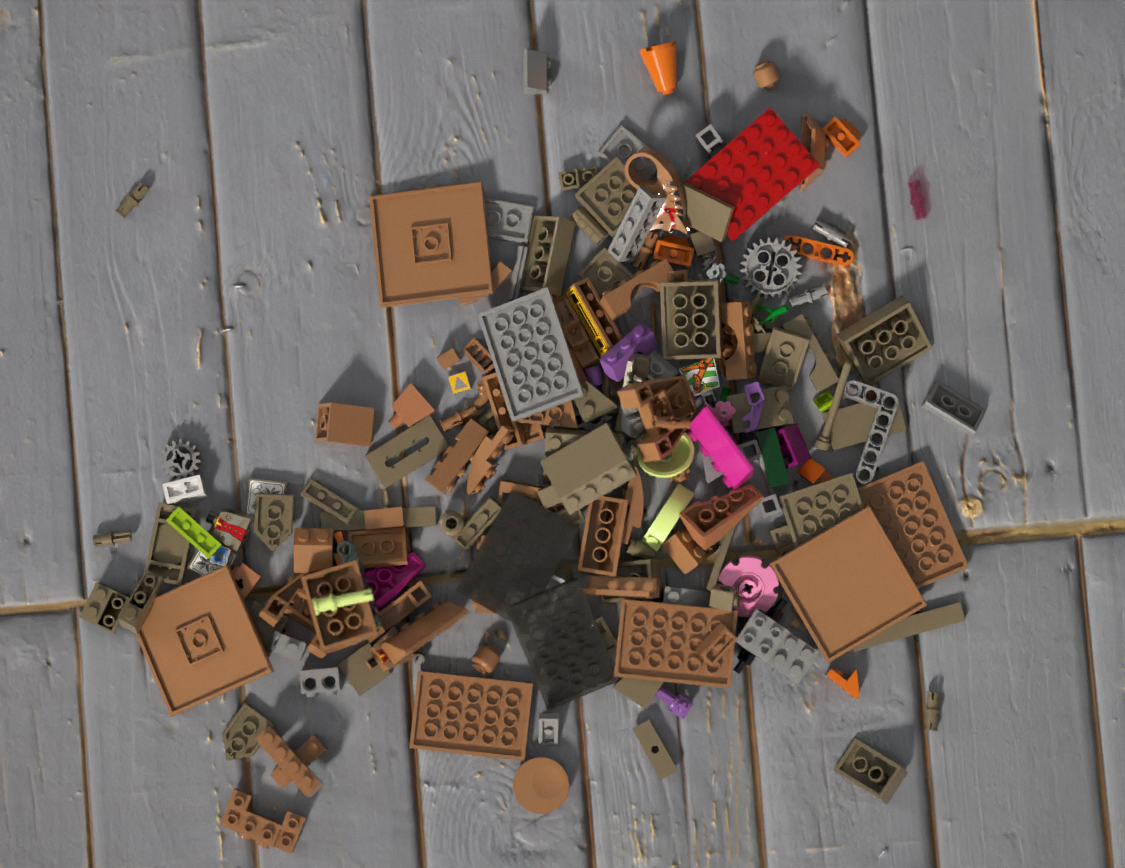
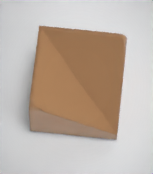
[436,348,461,370]

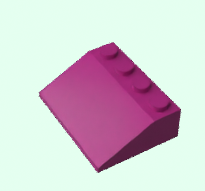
[687,406,754,490]

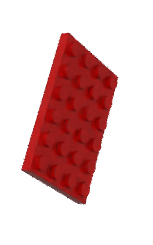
[683,107,821,241]

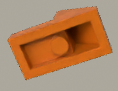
[797,459,833,485]
[825,668,860,699]

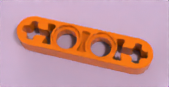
[782,235,854,267]

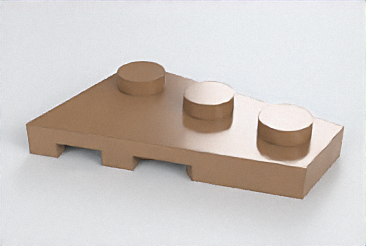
[518,400,579,428]

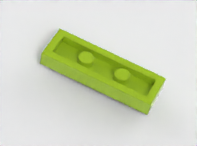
[166,506,222,559]

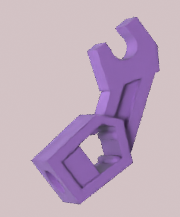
[741,381,765,433]

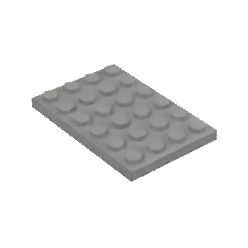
[478,287,585,422]

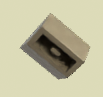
[80,582,129,634]

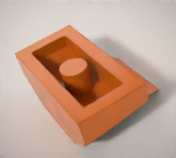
[822,116,861,158]
[653,235,695,268]

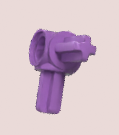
[656,686,694,719]

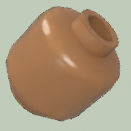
[753,60,781,90]
[472,644,500,674]

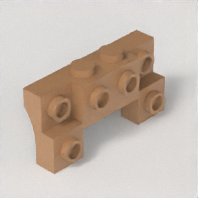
[220,789,307,854]

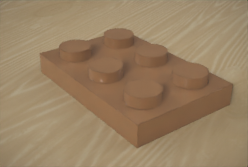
[348,527,408,569]

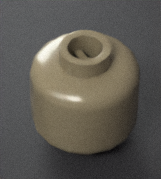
[439,511,465,537]

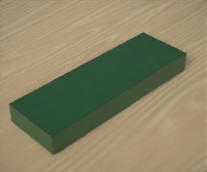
[756,427,790,488]

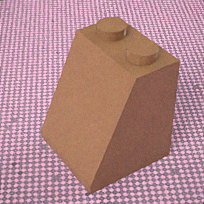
[315,403,376,447]

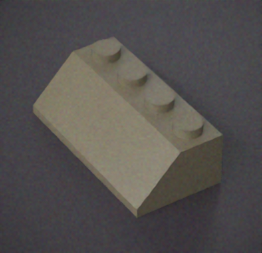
[521,216,575,297]

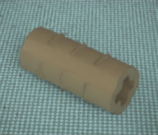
[570,206,608,245]

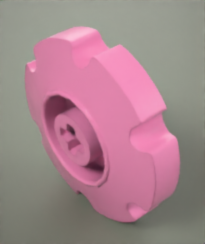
[718,555,779,617]

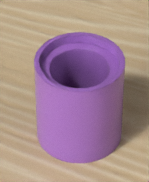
[584,365,603,387]

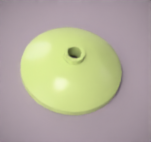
[637,432,695,478]

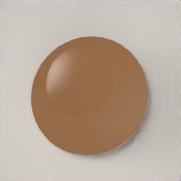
[513,757,569,814]

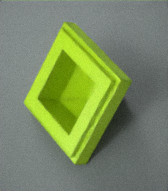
[812,390,833,411]

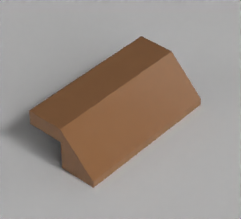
[482,373,546,450]

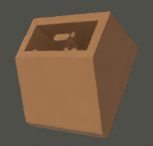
[661,526,718,575]

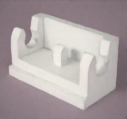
[162,474,207,506]

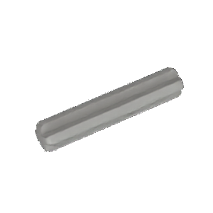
[507,246,529,301]

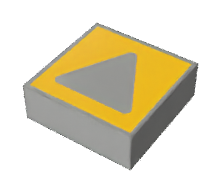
[447,371,471,395]

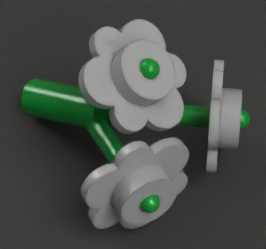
[698,254,739,284]

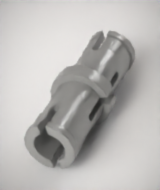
[813,219,851,248]
[788,284,828,309]

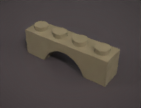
[781,314,840,393]

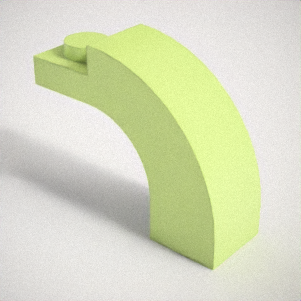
[641,484,695,551]

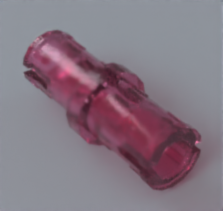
[908,180,928,220]

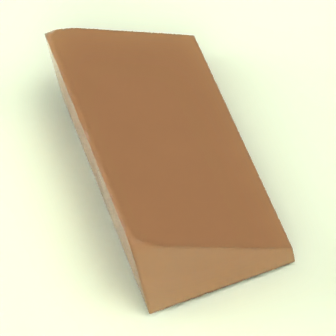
[695,623,738,667]

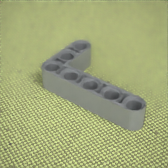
[843,380,899,484]

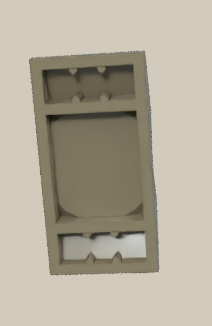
[144,503,197,585]

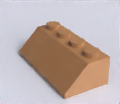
[578,496,628,577]

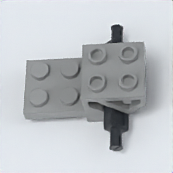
[733,598,819,684]

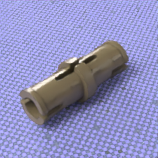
[115,182,149,219]
[925,691,940,731]

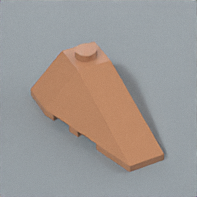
[679,484,764,551]

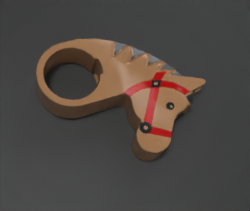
[625,147,691,234]

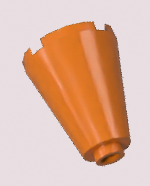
[639,41,677,95]

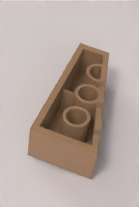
[424,418,490,495]

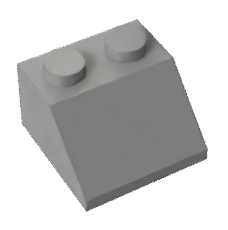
[524,49,551,95]

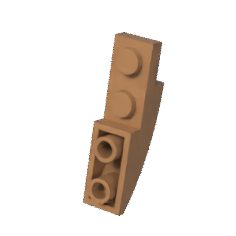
[467,425,515,495]
[620,467,644,545]

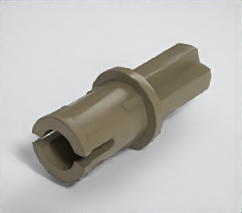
[93,530,132,547]

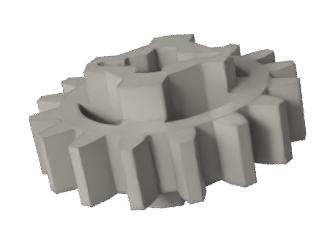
[159,439,202,480]

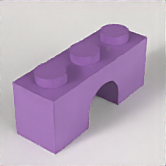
[599,324,658,382]

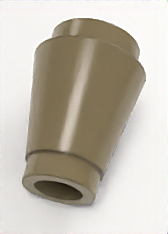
[625,538,655,560]

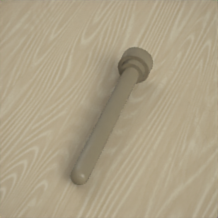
[814,361,852,451]

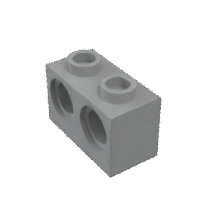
[300,667,342,697]

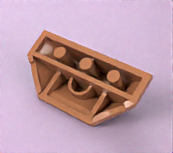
[799,113,829,191]

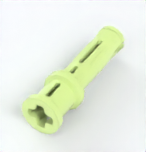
[313,588,374,615]

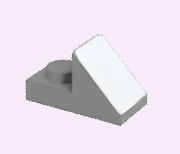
[538,713,559,746]

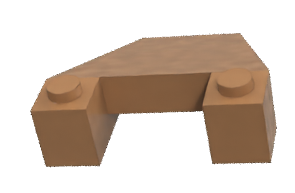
[617,375,698,462]
[257,573,326,659]

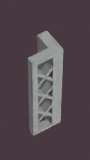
[607,187,666,262]

